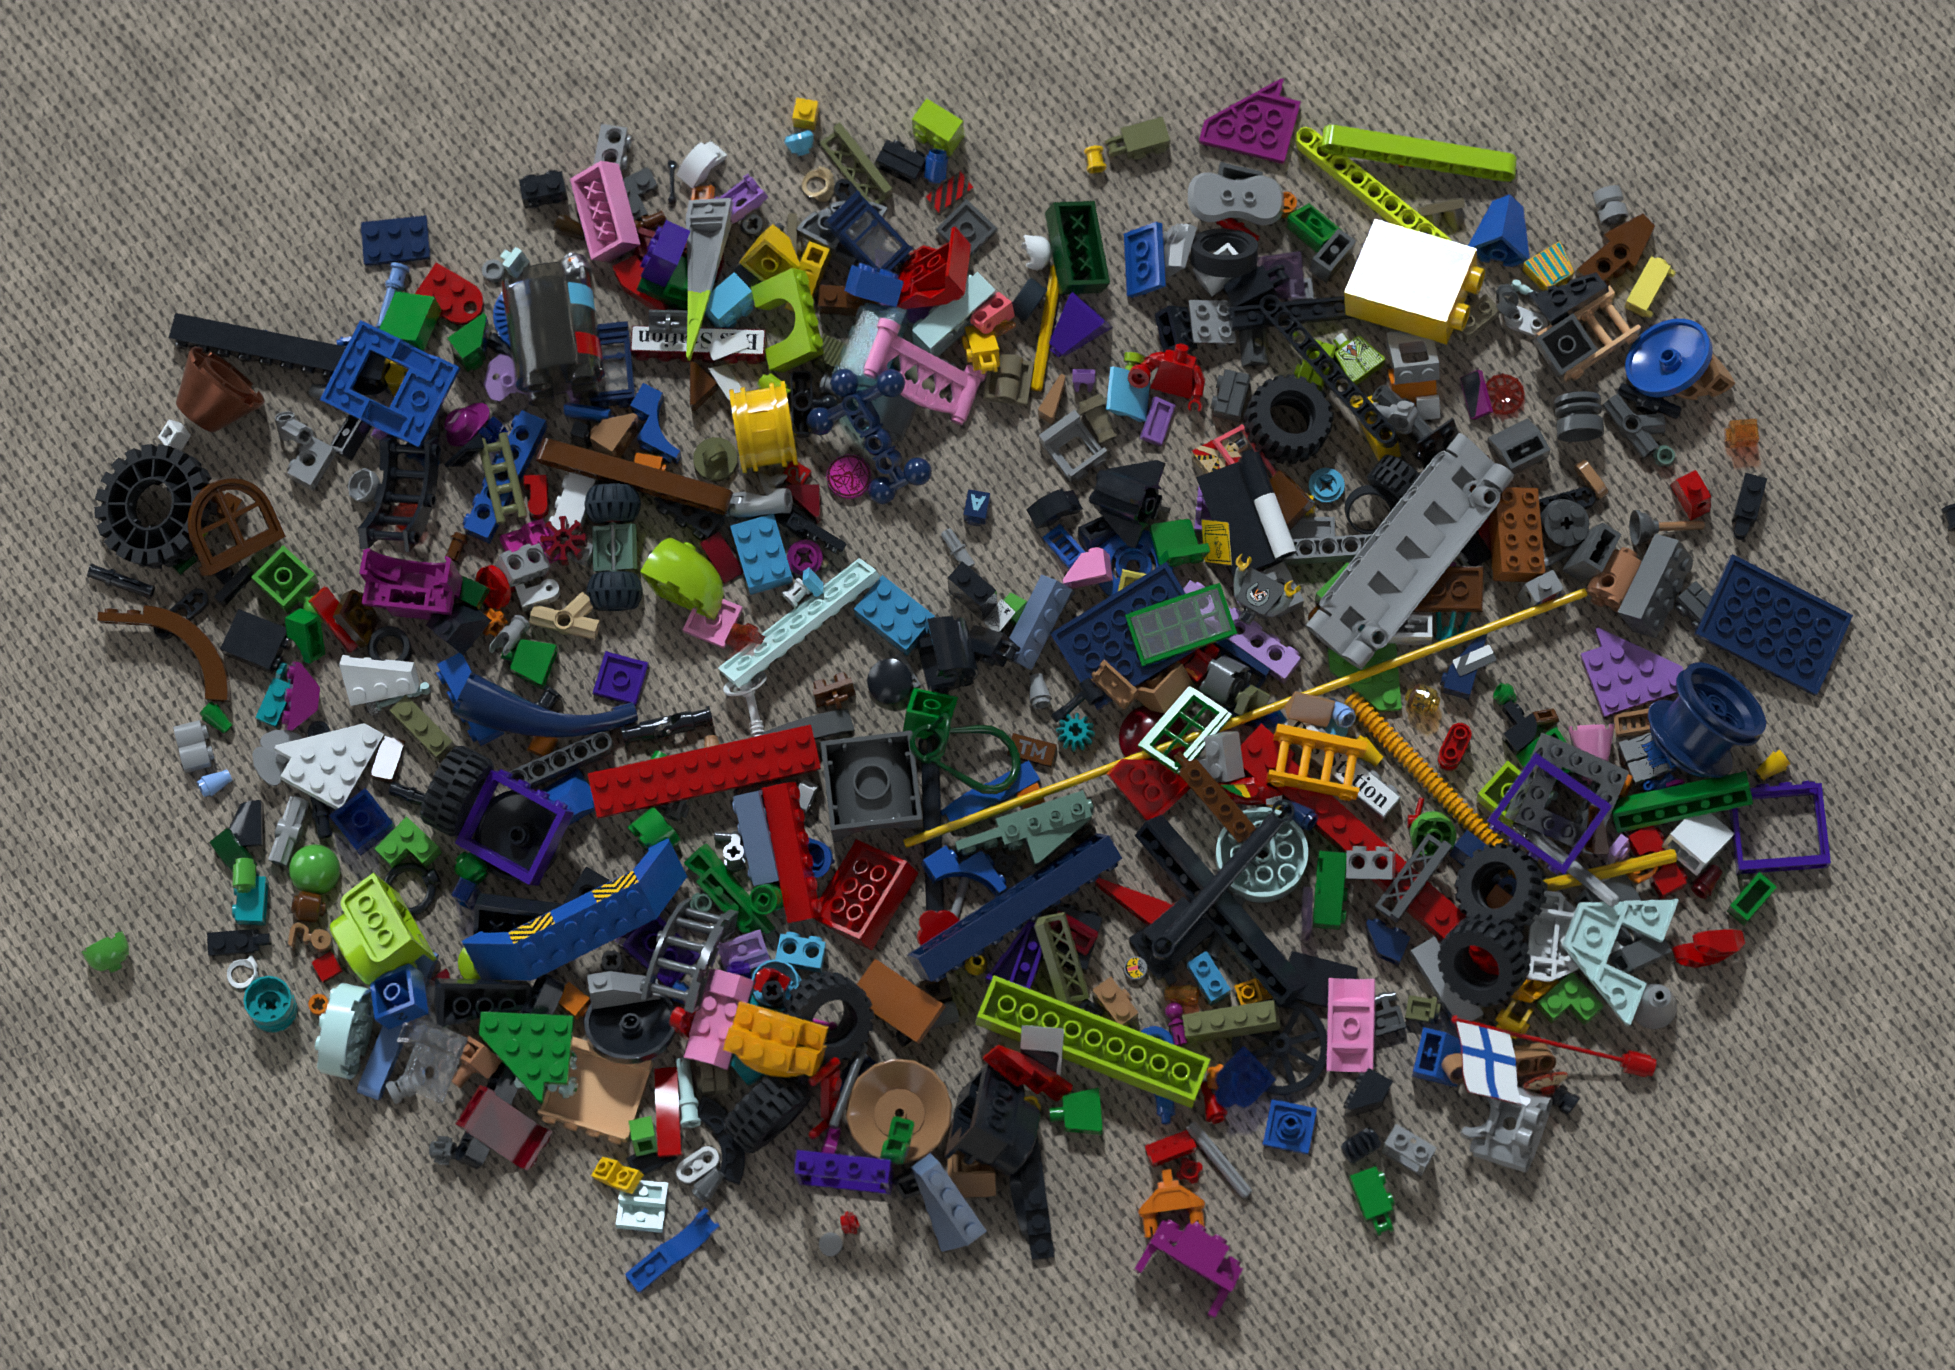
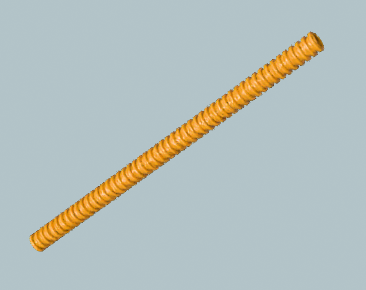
[1344,692,1516,879]

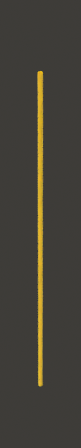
[903,588,1588,848]

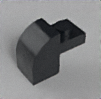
[1026,489,1083,529]
[1502,700,1537,757]

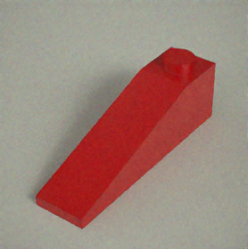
[1095,878,1174,926]

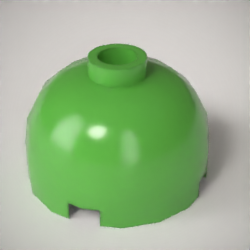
[1410,811,1457,857]
[81,931,129,973]

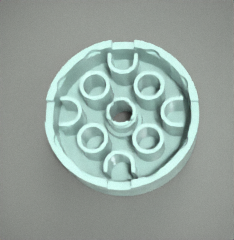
[1216,807,1308,903]
[315,983,374,1080]

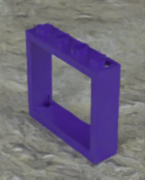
[1487,752,1612,875]
[455,769,574,886]
[1729,780,1831,875]
[794,1150,894,1195]

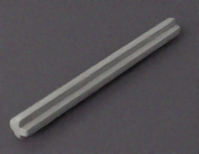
[1524,828,1620,907]

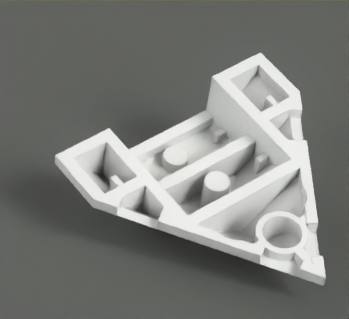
[1527,891,1624,982]

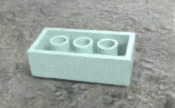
[912,272,996,357]

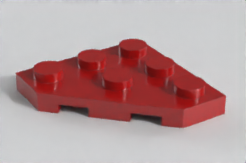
[1106,759,1191,821]

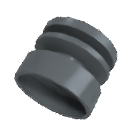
[1554,391,1604,442]

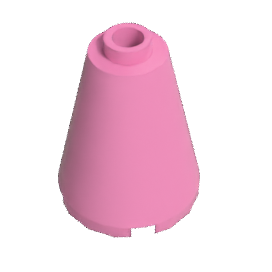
[1568,724,1614,785]

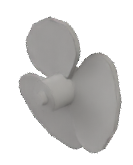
[252,730,302,786]

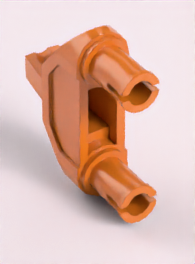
[1138,1169,1206,1238]

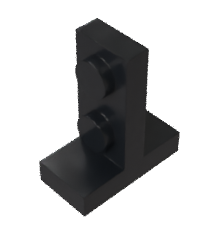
[194,552,254,608]

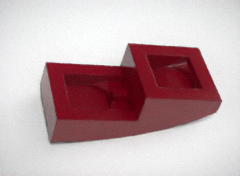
[700,532,744,584]

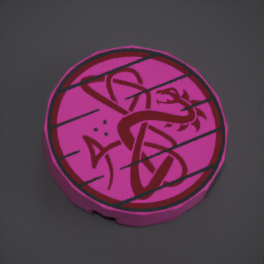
[827,454,871,499]

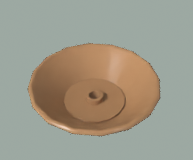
[846,1059,952,1164]

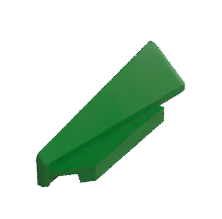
[684,843,775,934]

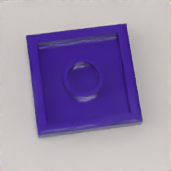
[592,651,649,706]

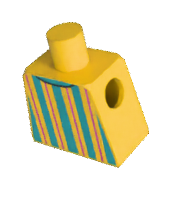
[1522,241,1574,291]

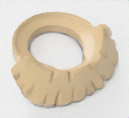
[802,166,835,202]

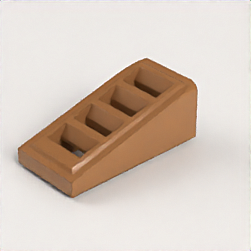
[1038,374,1065,425]
[1613,709,1651,737]

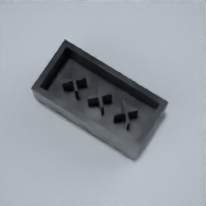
[473,893,564,935]

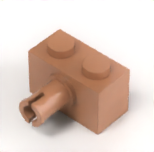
[449,1033,502,1089]

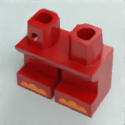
[1177,644,1220,686]

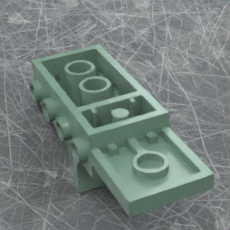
[955,790,1095,868]

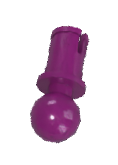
[1165,1002,1189,1046]

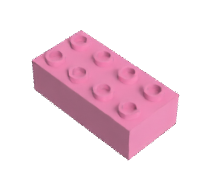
[570,161,640,262]

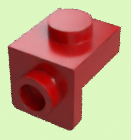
[753,968,792,996]

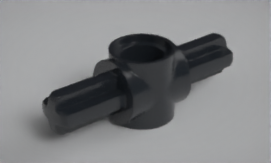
[1617,383,1682,419]

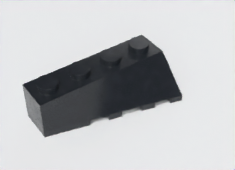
[434,978,532,1029]

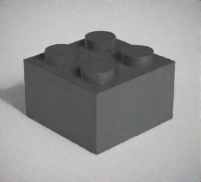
[1533,313,1598,378]

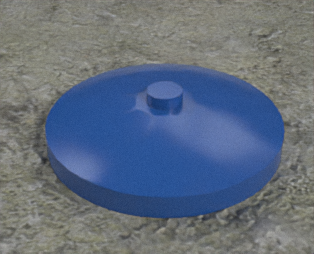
[1625,319,1713,397]

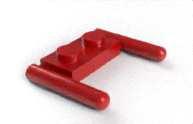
[808,1057,842,1139]

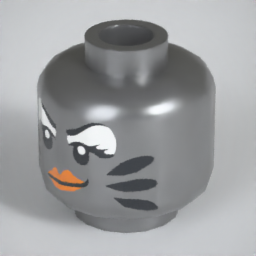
[560,252,592,285]

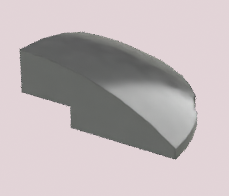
[796,200,888,269]

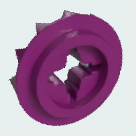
[787,540,823,576]

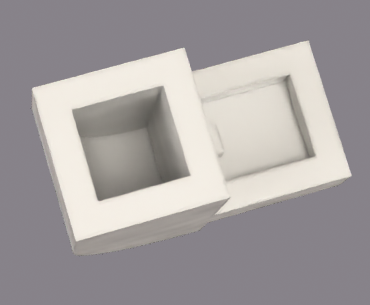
[676,141,727,189]

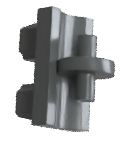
[649,310,688,334]

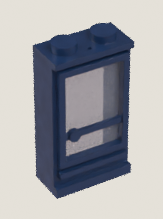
[823,190,913,273]
[583,321,636,409]

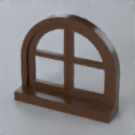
[188,478,286,576]

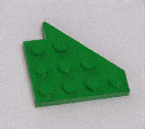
[479,1012,574,1103]

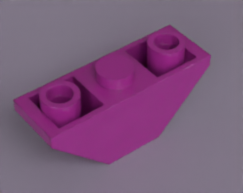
[282,661,320,730]

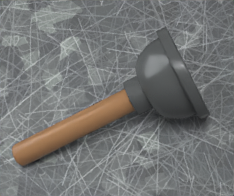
[1629,510,1705,546]

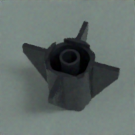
[1089,460,1171,549]

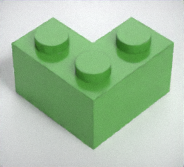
[374,816,442,868]
[1536,972,1604,1025]

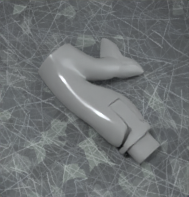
[726,473,792,518]

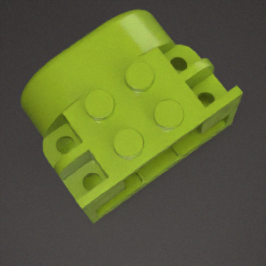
[329,873,437,986]

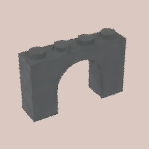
[1574,874,1672,974]

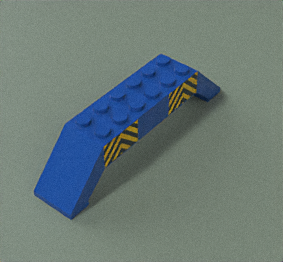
[462,838,687,981]

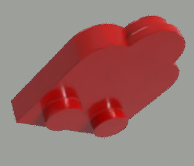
[917,910,960,946]

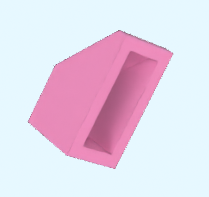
[1063,547,1113,589]

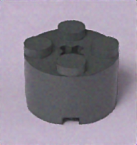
[1540,499,1589,546]
[1200,655,1251,708]

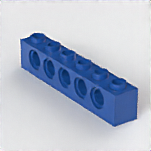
[462,410,548,544]

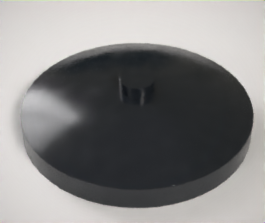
[475,790,563,881]
[584,995,676,1064]

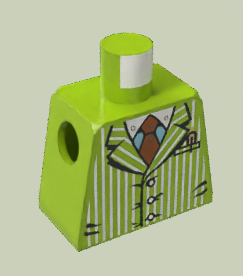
[1333,333,1385,386]

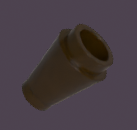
[553,214,585,240]

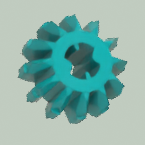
[1056,713,1095,752]

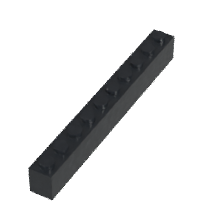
[168,313,391,387]
[1134,815,1308,1006]

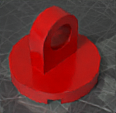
[475,565,517,610]

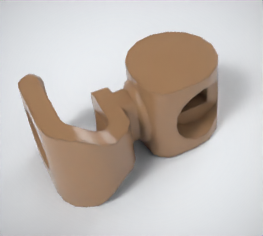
[288,923,333,953]

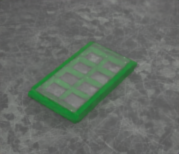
[1125,583,1237,667]

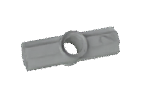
[268,796,309,867]

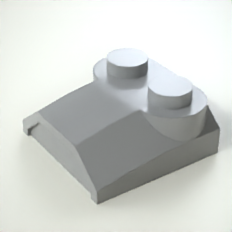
[1163,223,1197,278]

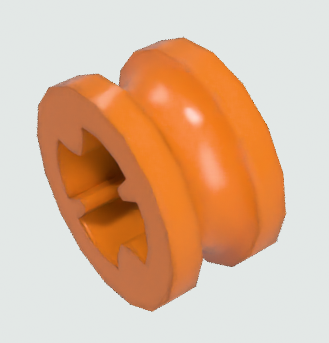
[308,994,329,1016]

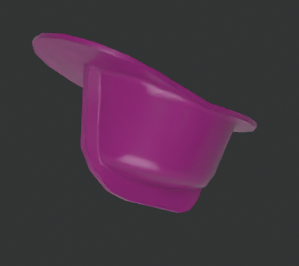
[444,403,490,447]

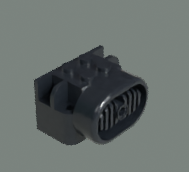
[945,1063,1040,1176]

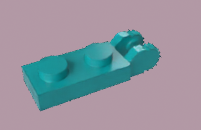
[255,662,290,728]

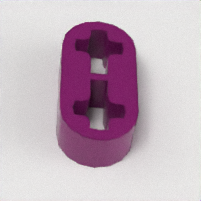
[821,1127,841,1154]

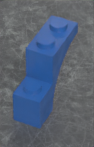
[630,383,682,464]
[921,846,1007,897]

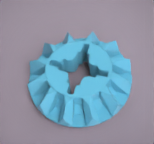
[1309,468,1345,503]

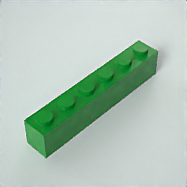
[1612,771,1753,833]

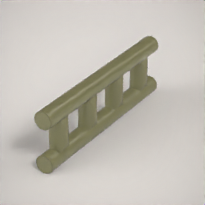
[479,432,528,524]

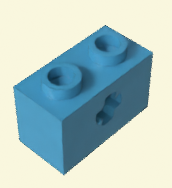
[1186,951,1231,1006]

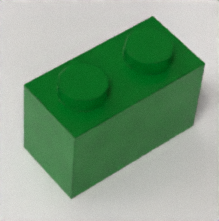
[1726,872,1777,926]

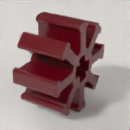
[540,516,588,566]

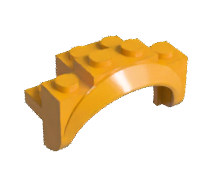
[723,1001,829,1077]

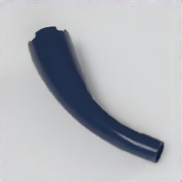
[451,672,638,738]

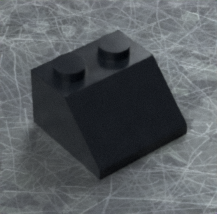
[426,602,492,656]

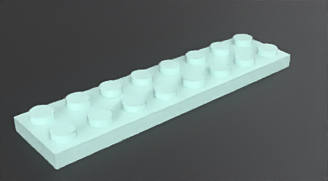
[718,558,880,688]

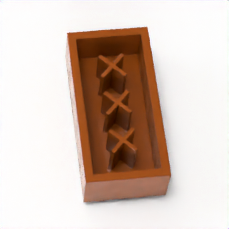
[1486,487,1545,582]

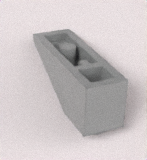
[587,971,661,1009]

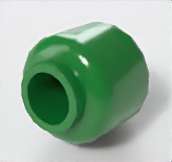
[454,852,488,886]

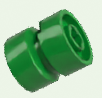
[749,882,784,915]

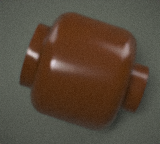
[291,891,326,923]

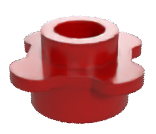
[1176,1158,1203,1184]
[840,1211,859,1235]

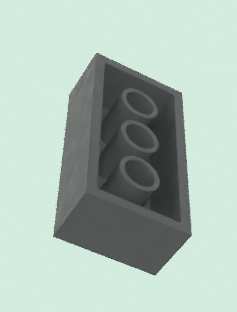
[1618,534,1694,638]

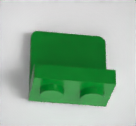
[1149,519,1210,567]

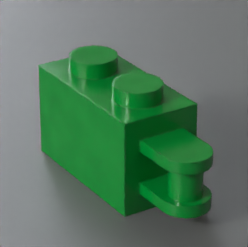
[1349,1166,1395,1236]

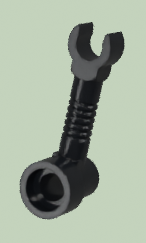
[1051,678,1105,723]

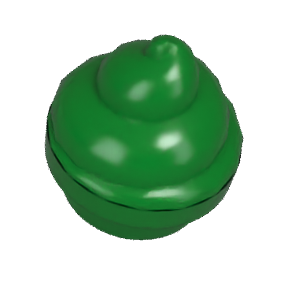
[1493,683,1517,705]

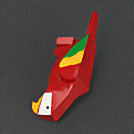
[1217,777,1282,810]

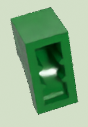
[284,608,326,664]

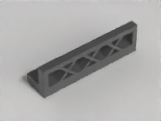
[1375,833,1452,923]

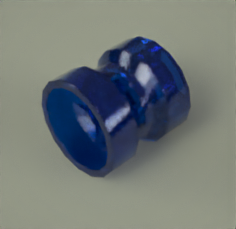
[477,416,508,444]

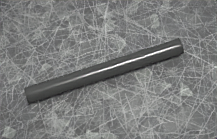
[829,1044,868,1129]

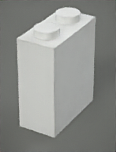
[1662,813,1735,876]

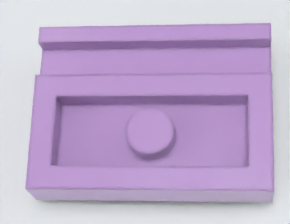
[717,930,770,972]

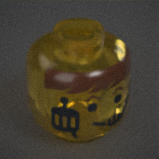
[1405,684,1440,717]

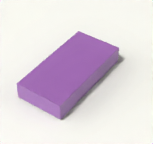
[1140,397,1175,446]

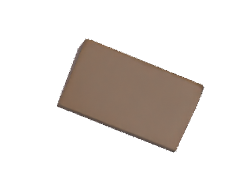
[1285,691,1335,727]

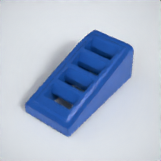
[1042,524,1085,570]

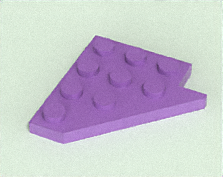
[1580,628,1683,718]

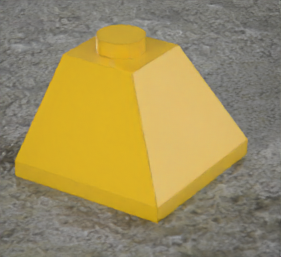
[739,224,800,282]

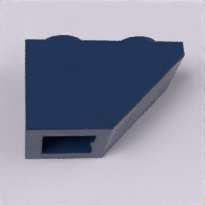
[1365,919,1410,966]

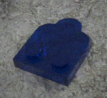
[1215,1046,1277,1108]

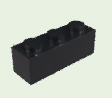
[570,421,592,449]

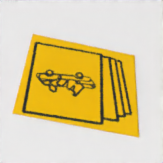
[1201,520,1232,565]

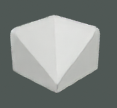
[158,420,191,451]

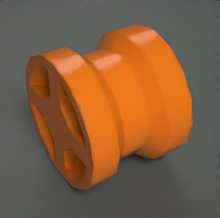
[1281,192,1297,218]

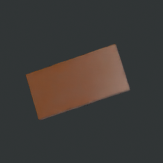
[857,959,946,1044]

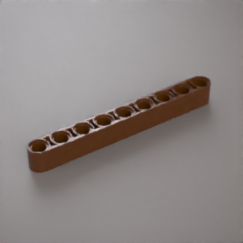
[536,438,733,515]

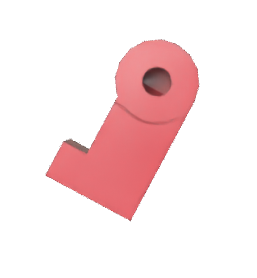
[970,292,1015,334]

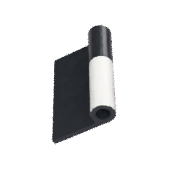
[1196,449,1297,577]

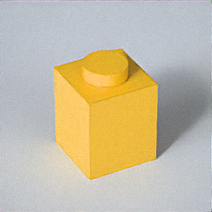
[792,97,819,131]

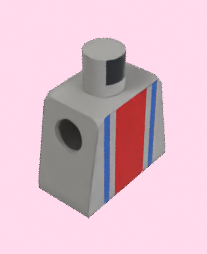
[1517,570,1566,610]

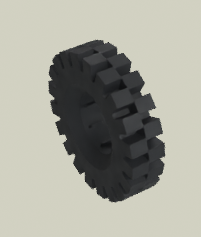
[94,444,217,569]

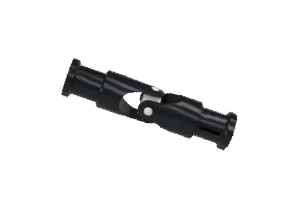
[621,706,714,746]

